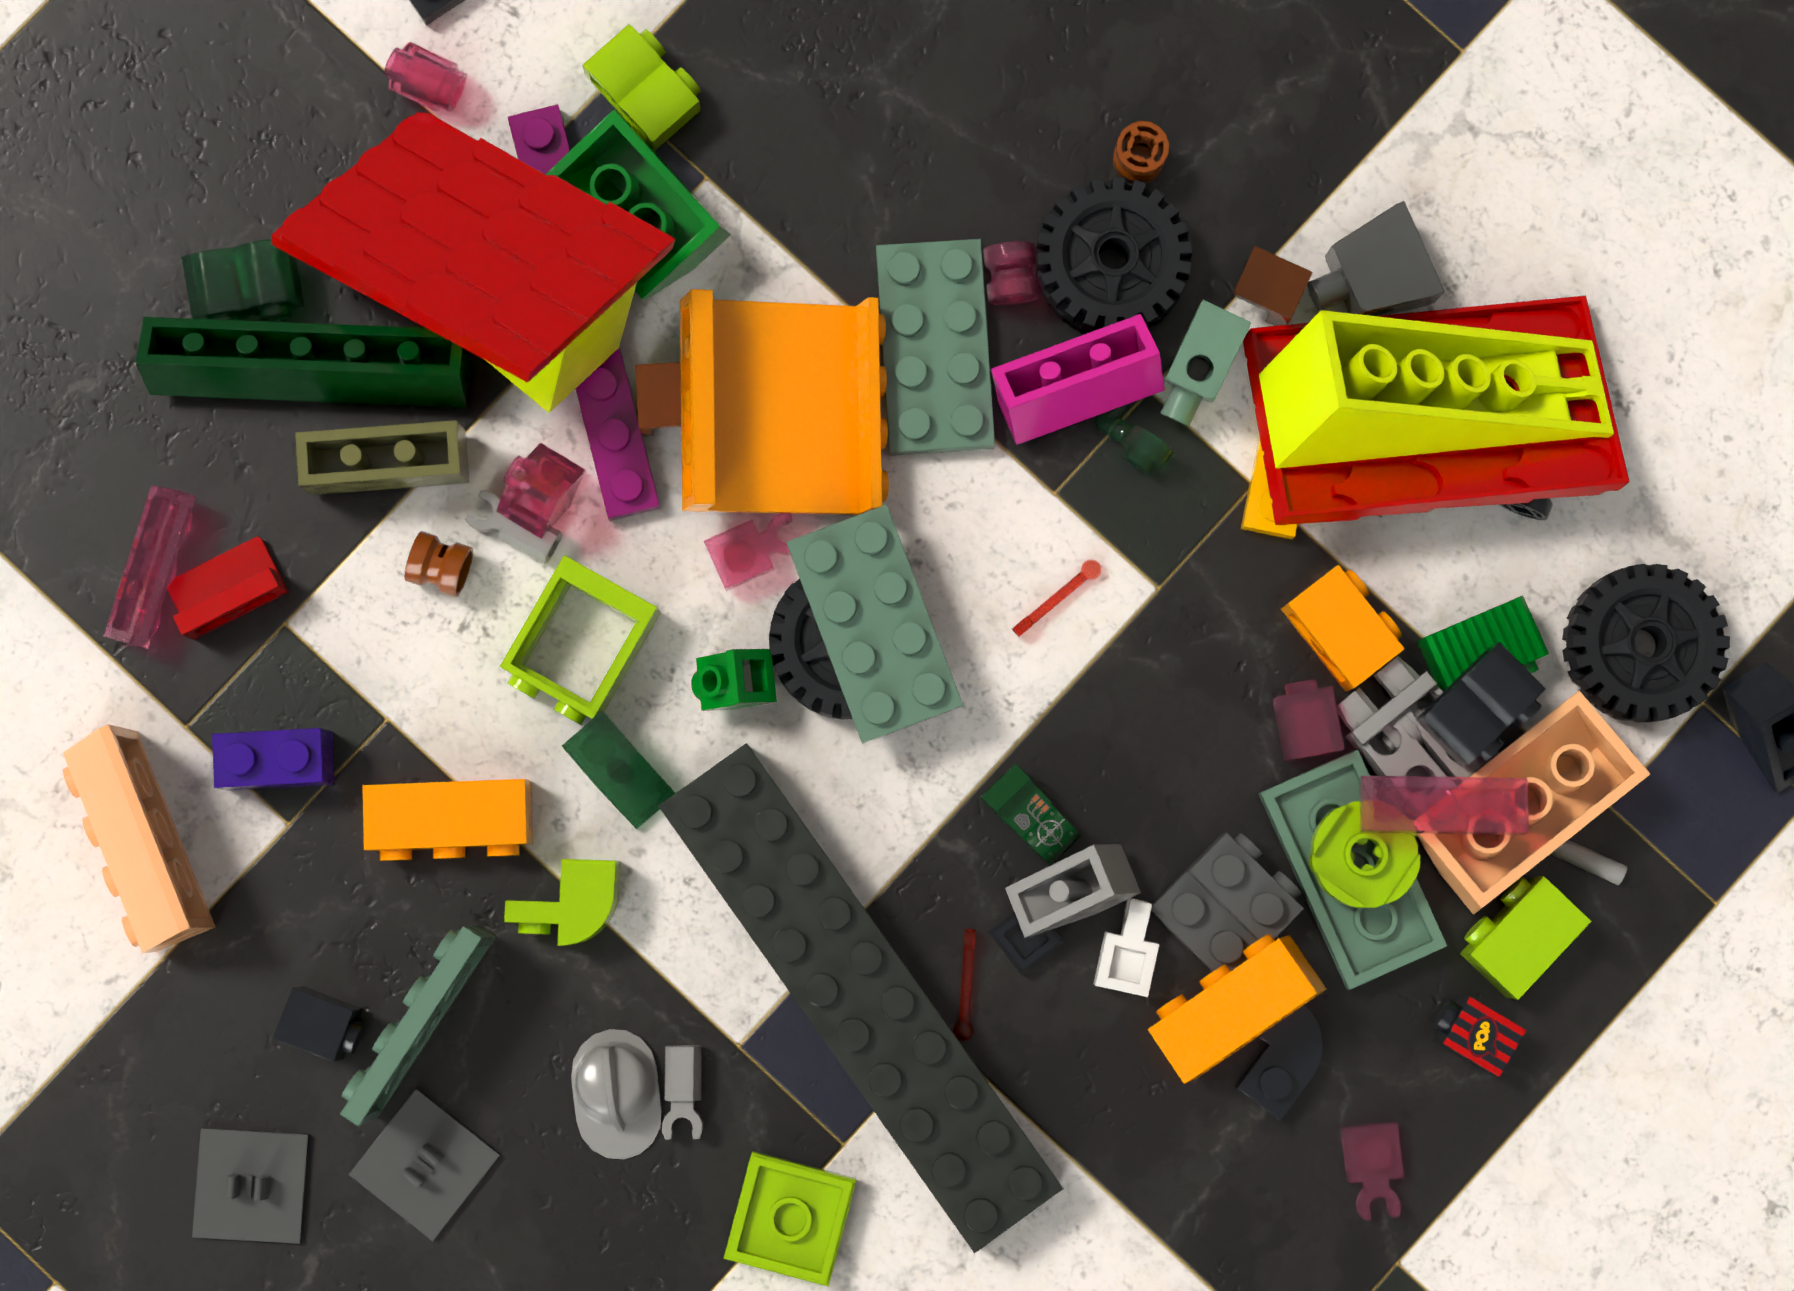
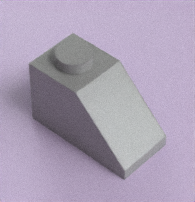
[1005,844,1141,938]

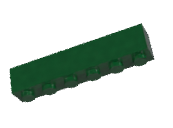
[136,317,472,407]

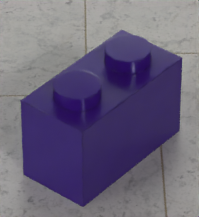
[212,728,335,791]

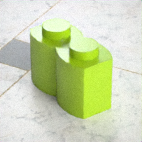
[582,24,701,150]

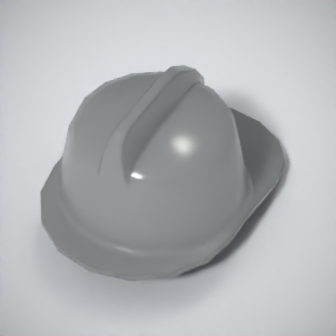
[571,1029,662,1160]

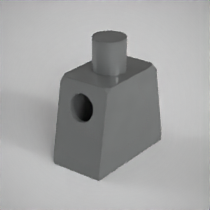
[1307,201,1445,316]

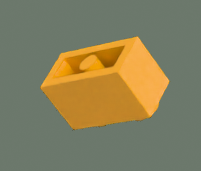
[1281,565,1405,692]

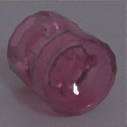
[983,241,1040,305]

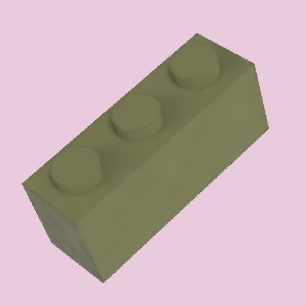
[295,420,469,495]

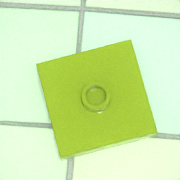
[724,1151,857,1287]

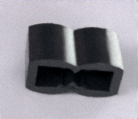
[1416,642,1546,766]

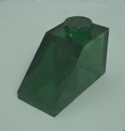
[562,711,675,829]

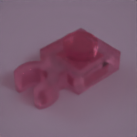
[704,513,793,591]
[1341,1122,1404,1220]

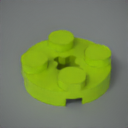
[1309,801,1420,908]

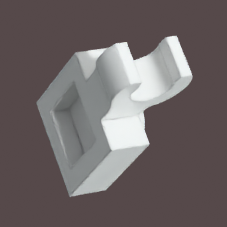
[1093,898,1159,997]

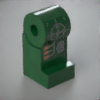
[979,764,1081,866]

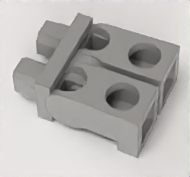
[1336,656,1498,821]

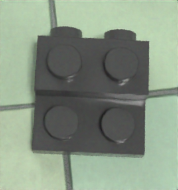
[1151,833,1304,972]

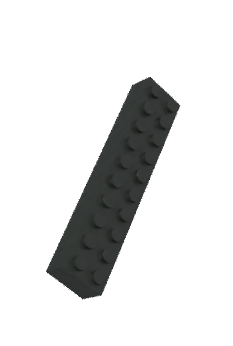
[658,743,1063,1254]

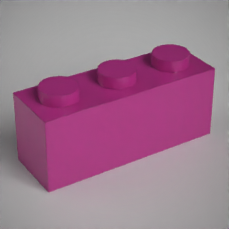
[991,314,1165,445]

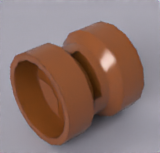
[1112,121,1169,184]
[404,531,473,597]

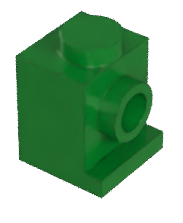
[691,649,777,711]

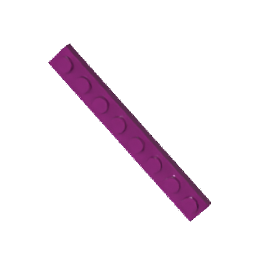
[507,104,661,521]

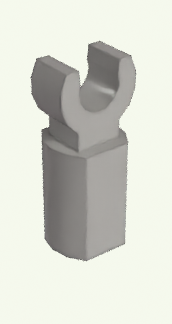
[465,490,562,564]
[662,1045,704,1139]

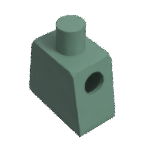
[1161,300,1252,427]

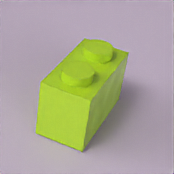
[1460,876,1591,1000]

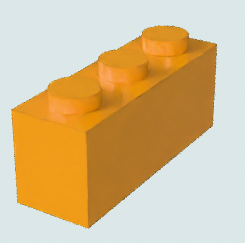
[363,779,533,861]
[1148,933,1327,1084]

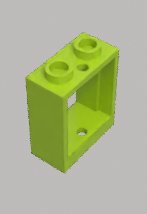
[499,555,661,725]

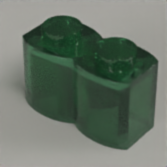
[181,239,305,322]

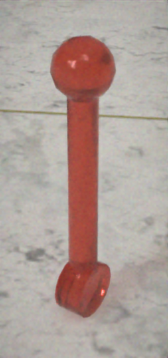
[1012,559,1102,638]
[953,928,975,1041]

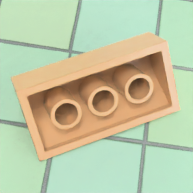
[1411,691,1650,915]
[63,724,215,953]

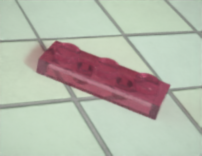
[103,485,196,649]
[1359,776,1529,835]

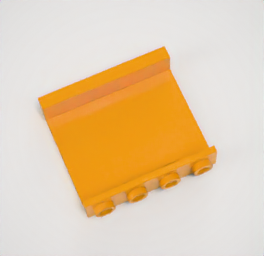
[680,289,889,515]

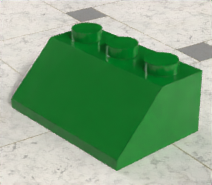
[545,110,731,301]

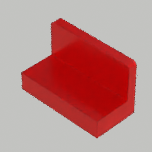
[166,537,289,640]

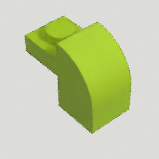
[504,859,620,946]

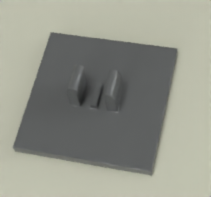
[348,1088,501,1241]
[192,1128,310,1244]

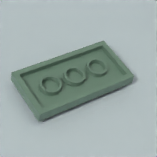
[876,239,995,456]
[786,504,963,744]
[1258,750,1447,990]
[340,925,496,1126]

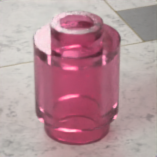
[384,42,467,112]

